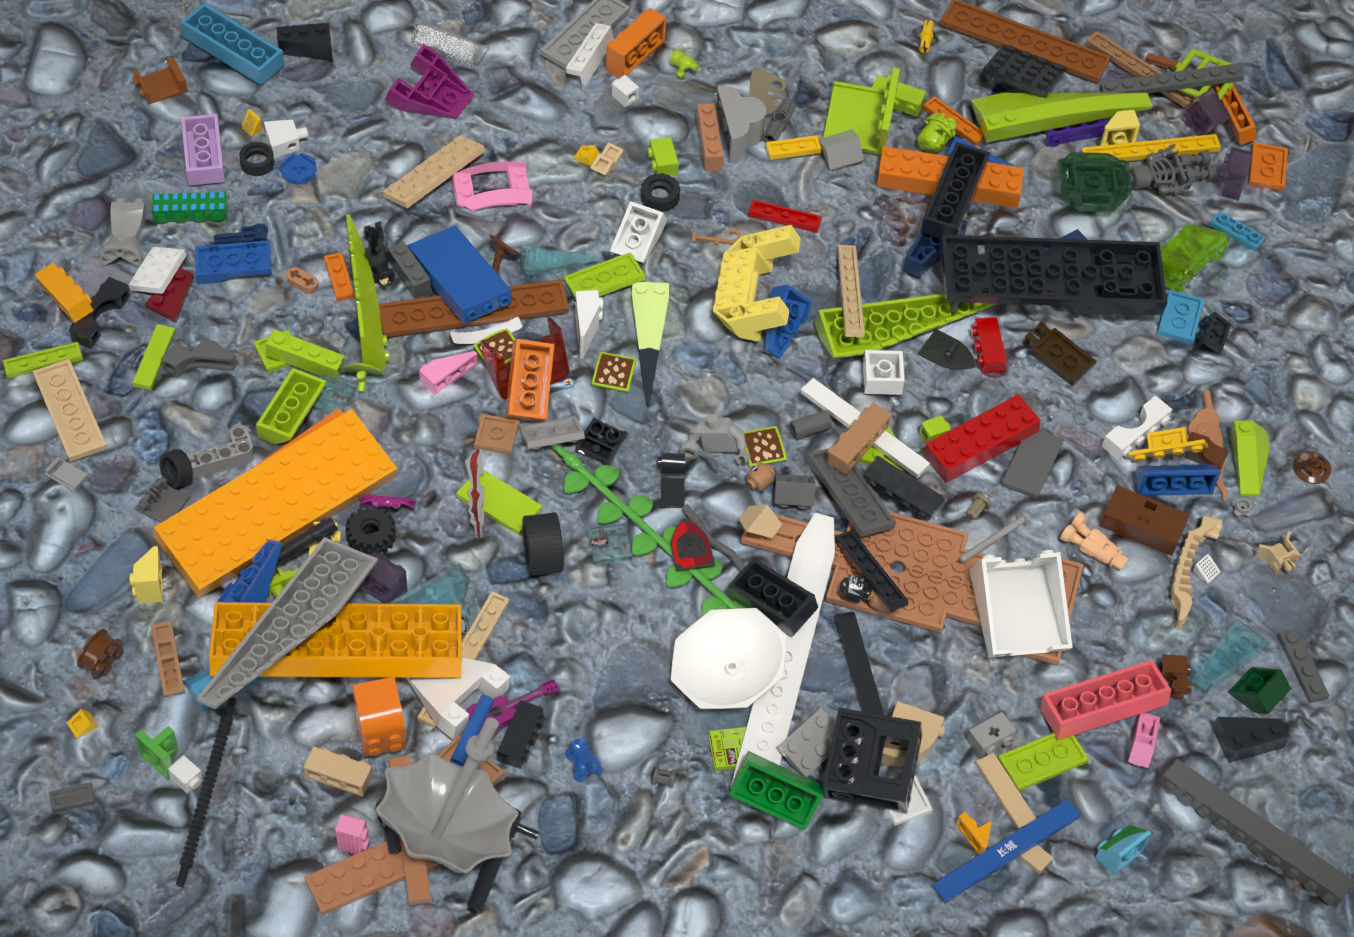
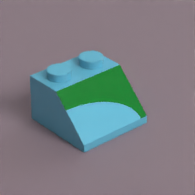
[1096,825,1151,876]

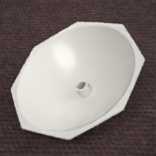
[671,608,787,709]

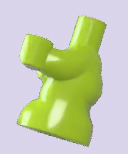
[670,49,699,79]

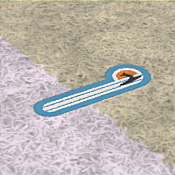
[550,378,575,388]

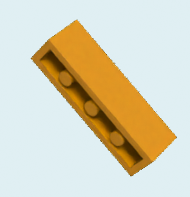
[34,263,94,323]

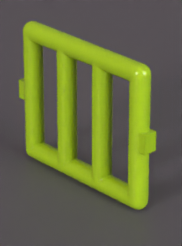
[1175,49,1234,105]

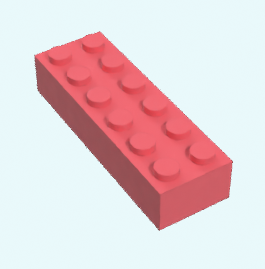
[1040,660,1171,740]

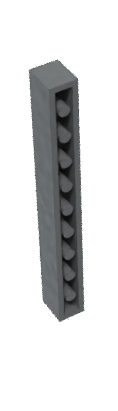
[1160,759,1354,908]

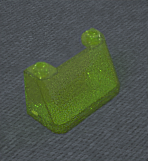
[1161,223,1230,293]

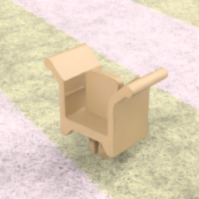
[1255,531,1301,574]

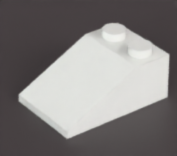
[610,201,667,263]
[575,290,603,359]

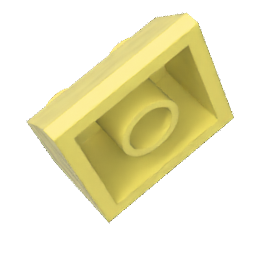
[1100,110,1140,146]
[130,546,163,604]

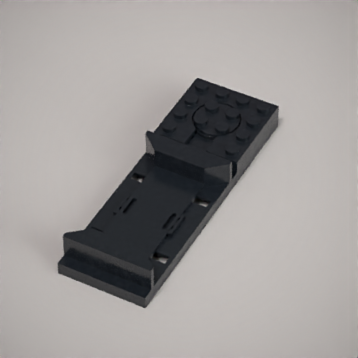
[940,234,1168,318]

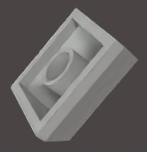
[819,129,864,171]

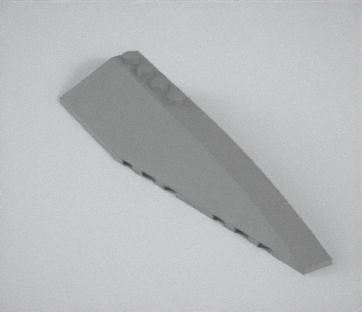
[196,537,378,709]

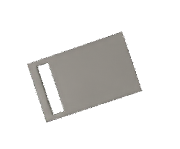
[45,457,90,492]

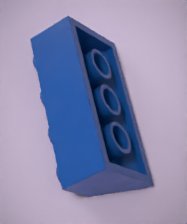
[1133,464,1221,496]

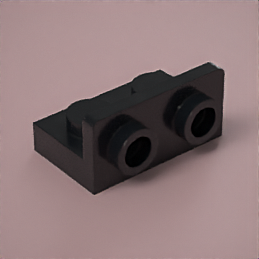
[1195,312,1231,353]

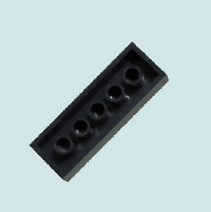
[921,142,990,238]

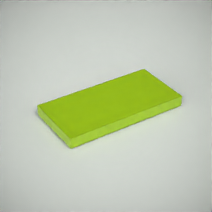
[563,252,646,299]
[456,470,542,535]
[997,733,1089,792]

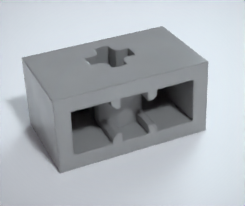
[966,712,1017,758]

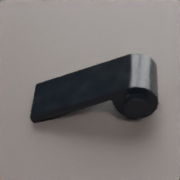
[657,453,685,508]

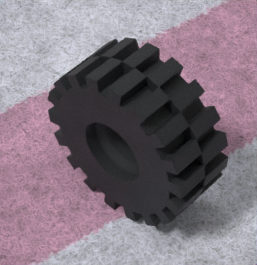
[345,506,396,557]

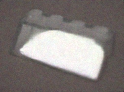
[410,23,490,68]

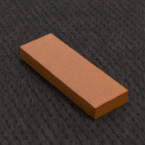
[324,252,355,302]

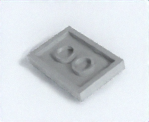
[520,416,585,449]
[777,708,835,777]

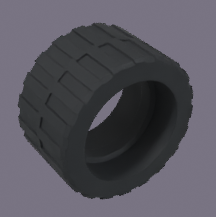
[522,512,564,575]

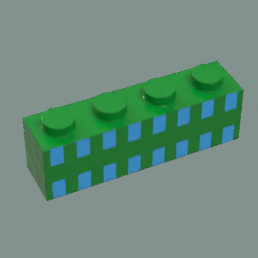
[152,192,228,223]

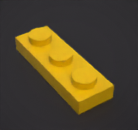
[766,135,822,160]

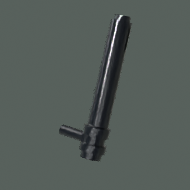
[238,517,338,577]
[467,807,540,914]

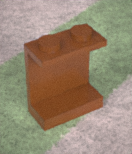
[132,56,188,105]

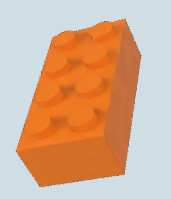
[606,8,666,78]
[505,339,554,422]

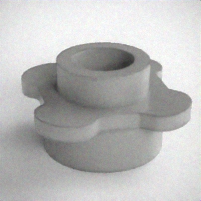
[1232,498,1253,517]

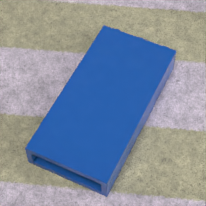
[407,225,512,324]

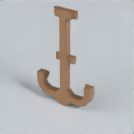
[691,228,741,245]

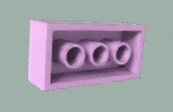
[181,114,225,186]

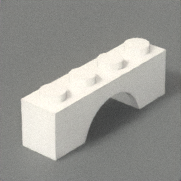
[1102,395,1172,461]

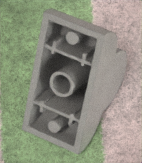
[715,86,766,162]

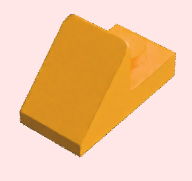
[956,812,992,855]

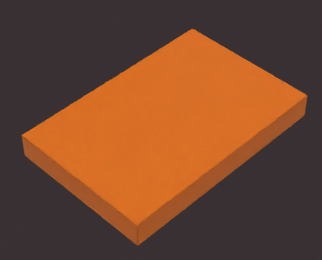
[1248,142,1288,191]

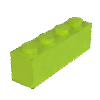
[266,329,344,382]

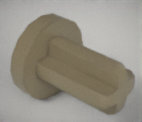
[967,493,991,519]

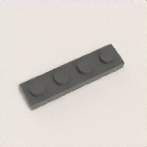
[1277,628,1330,704]

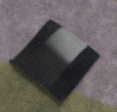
[575,417,628,465]

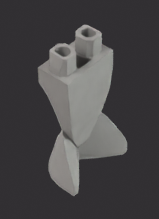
[100,198,146,267]

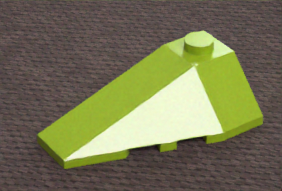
[1229,420,1270,496]

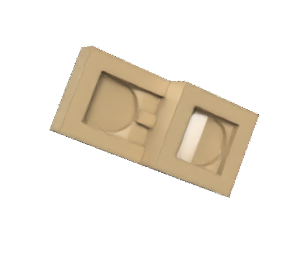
[590,142,625,176]

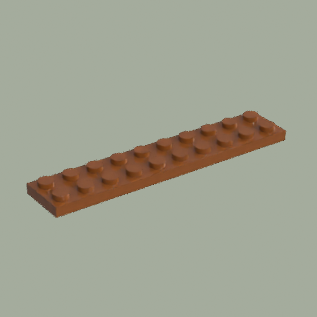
[940,0,1111,83]
[379,280,569,337]

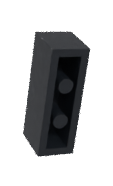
[497,700,546,769]

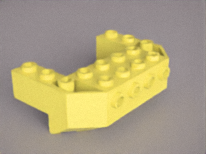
[713,225,801,341]

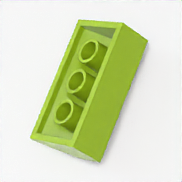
[256,368,327,444]

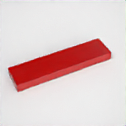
[748,199,822,233]

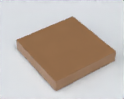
[474,414,520,455]

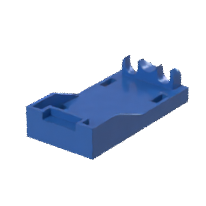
[195,240,272,285]

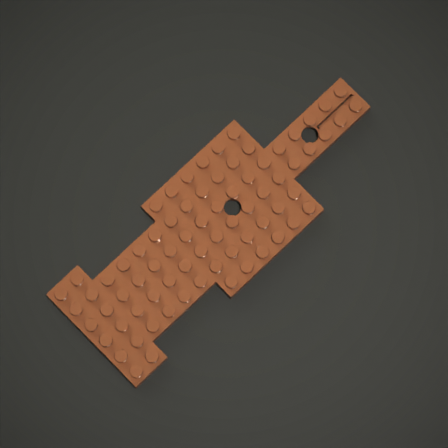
[741,512,1084,665]

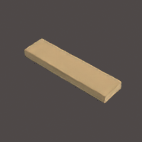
[975,753,1036,830]

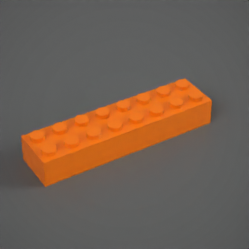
[877,146,1024,208]

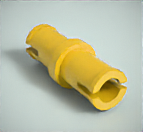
[919,20,934,53]

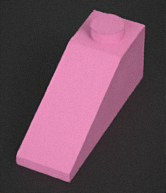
[419,351,477,395]
[1128,712,1160,768]

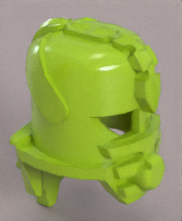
[917,112,957,154]

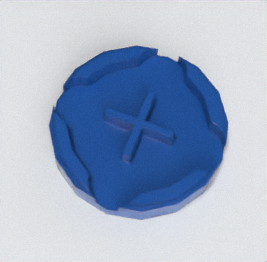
[281,153,317,184]

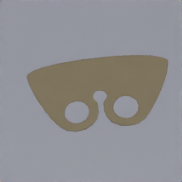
[750,68,786,116]

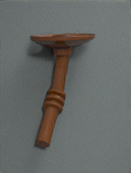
[489,234,521,276]
[1293,451,1331,484]

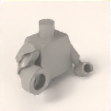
[679,414,750,464]

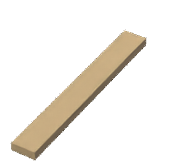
[837,245,865,337]
[417,591,510,729]

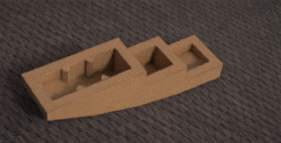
[151,621,185,697]

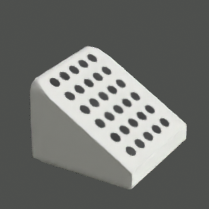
[1193,554,1220,584]

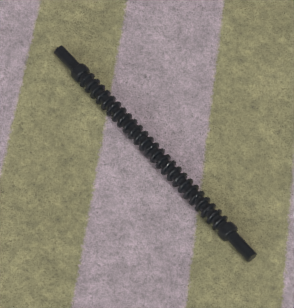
[176,697,237,887]

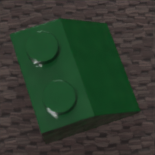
[1228,667,1291,714]

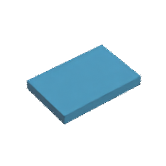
[1157,290,1205,344]

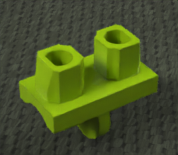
[268,567,299,599]

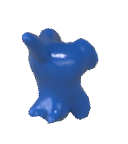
[565,737,603,782]

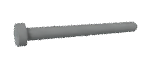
[960,511,1031,562]

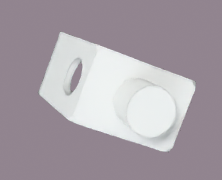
[264,120,308,158]

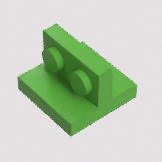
[135,726,179,780]

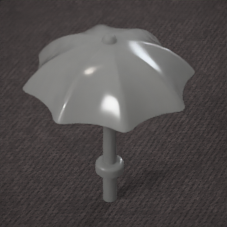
[376,717,518,873]

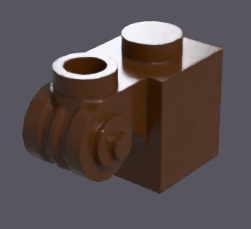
[1159,654,1192,699]

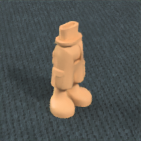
[1060,511,1129,570]

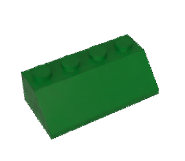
[729,751,823,830]

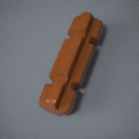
[1146,53,1180,71]

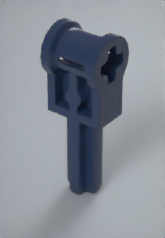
[214,223,268,245]

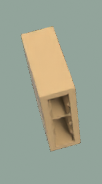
[881,701,946,767]

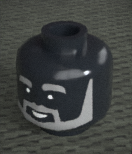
[839,574,870,603]

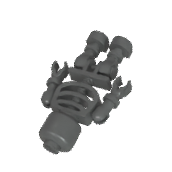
[1126,144,1217,196]

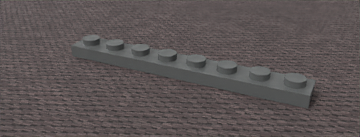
[1102,63,1244,93]

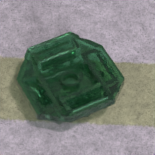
[1057,152,1132,213]

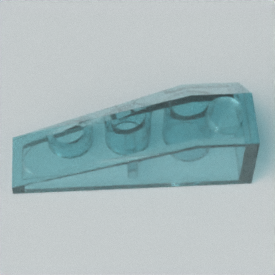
[519,244,598,275]

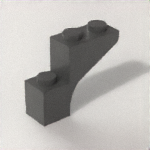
[161,337,237,378]

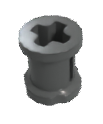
[652,766,676,788]

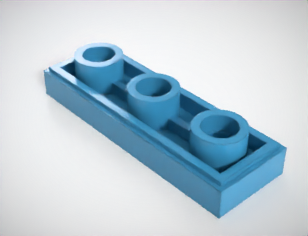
[1210,211,1266,252]

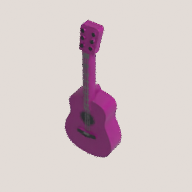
[466,679,560,739]

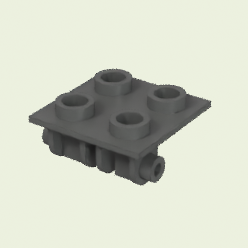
[134,477,190,523]

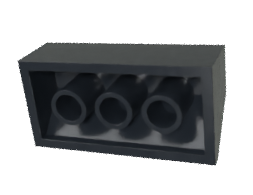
[865,455,945,518]

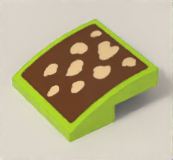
[474,328,516,374]
[592,352,637,393]
[744,426,787,468]

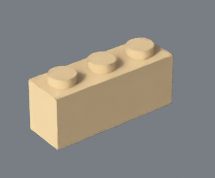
[303,746,373,797]

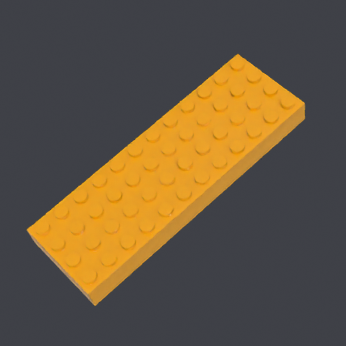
[153,409,397,598]
[209,602,462,678]

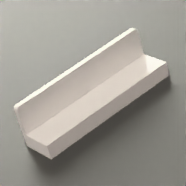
[566,23,614,86]

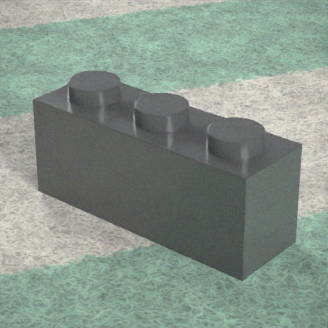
[388,242,431,299]

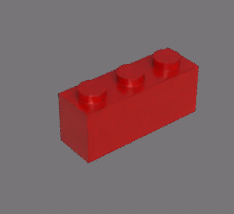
[971,317,1007,374]

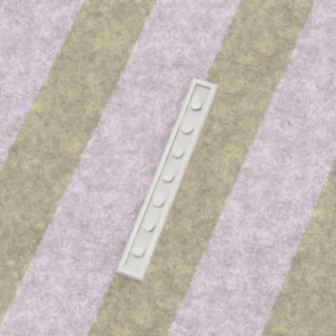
[800,378,930,479]

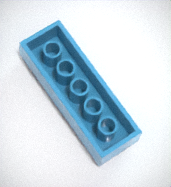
[180,3,284,85]

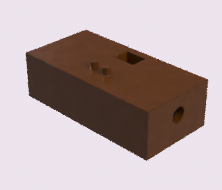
[1100,485,1190,556]

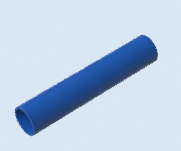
[450,695,494,766]

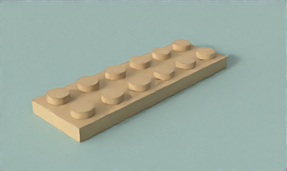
[382,135,485,208]
[32,359,107,462]

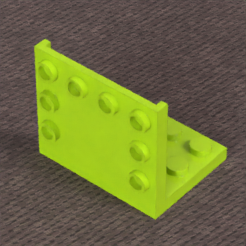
[823,67,900,155]

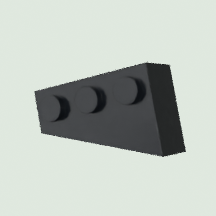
[276,23,333,62]
[1212,717,1290,763]

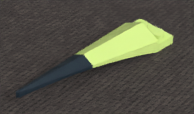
[632,282,669,407]

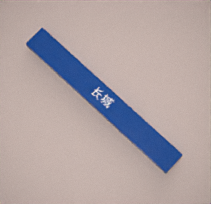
[933,799,1080,903]

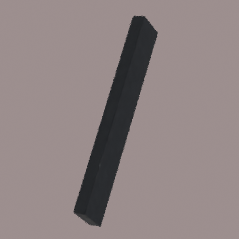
[835,530,908,612]
[835,611,884,715]

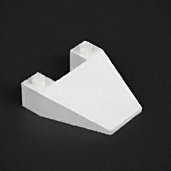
[406,657,511,740]

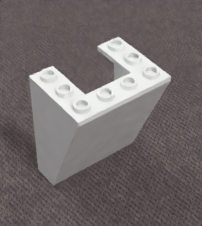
[969,550,1073,658]

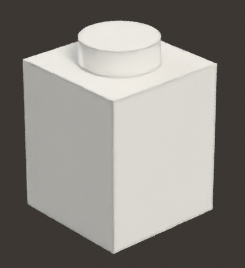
[611,75,639,107]
[168,755,203,794]

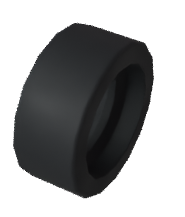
[239,142,274,176]
[159,449,193,488]

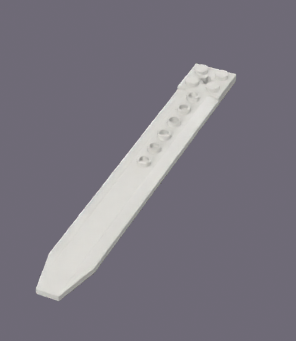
[730,513,835,789]

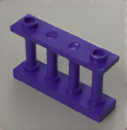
[1045,119,1109,147]

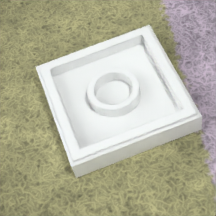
[886,775,933,826]

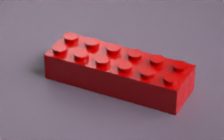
[924,394,1041,483]

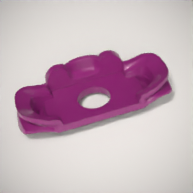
[359,494,417,511]

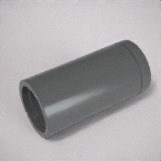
[789,410,832,440]

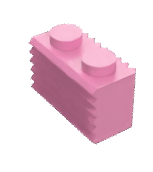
[335,814,370,855]

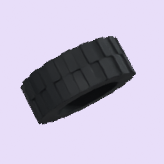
[640,173,680,212]

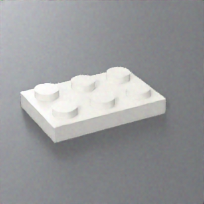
[129,247,187,294]

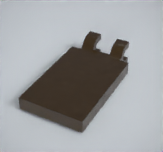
[1022,321,1097,386]

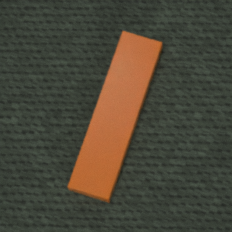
[922,96,984,146]

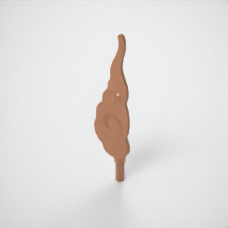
[1188,390,1228,502]

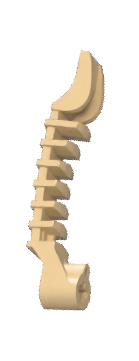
[1170,514,1223,629]

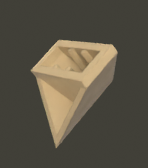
[738,504,782,540]

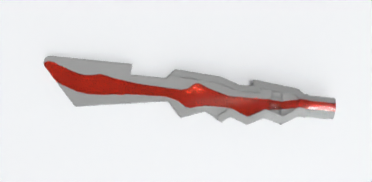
[465,449,485,538]

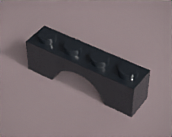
[69,277,131,349]

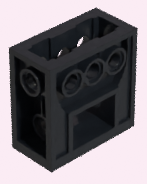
[822,707,923,813]

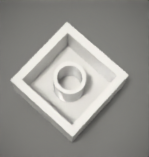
[863,350,905,395]

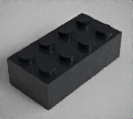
[728,558,819,636]

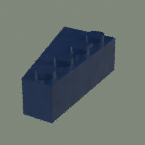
[903,221,968,278]

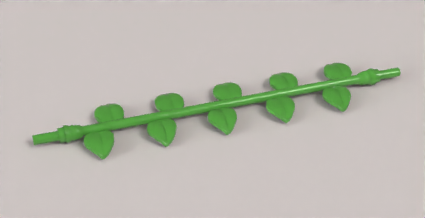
[551,444,746,617]

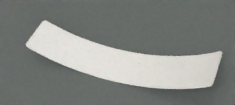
[450,317,522,344]

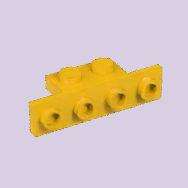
[1128,427,1208,462]

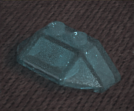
[390,563,470,608]

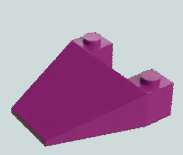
[384,44,474,119]

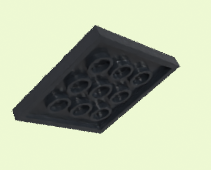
[982,45,1067,98]

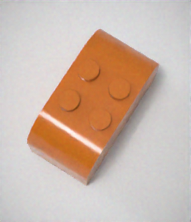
[352,677,406,757]

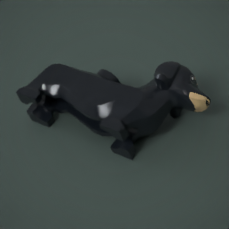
[364,221,395,286]

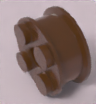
[77,629,124,678]

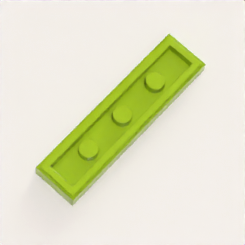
[132,324,176,390]
[3,342,83,379]

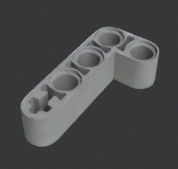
[187,424,254,480]

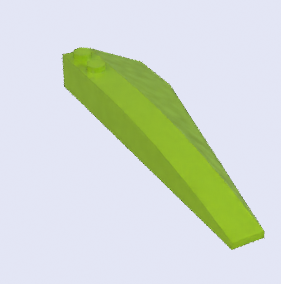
[970,93,1153,143]
[346,214,389,370]
[814,293,996,359]

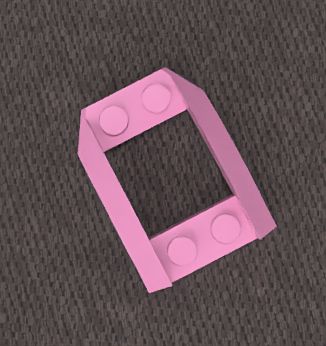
[451,162,533,213]

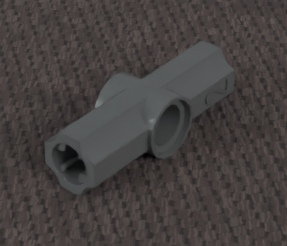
[762,98,796,142]

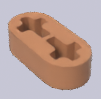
[286,267,319,294]

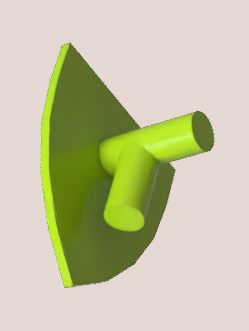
[345,363,383,393]

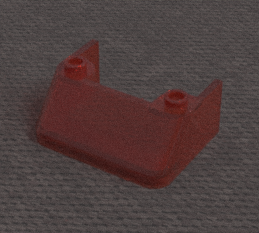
[481,317,570,400]

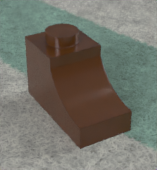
[1185,432,1228,469]

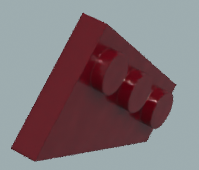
[145,267,194,323]

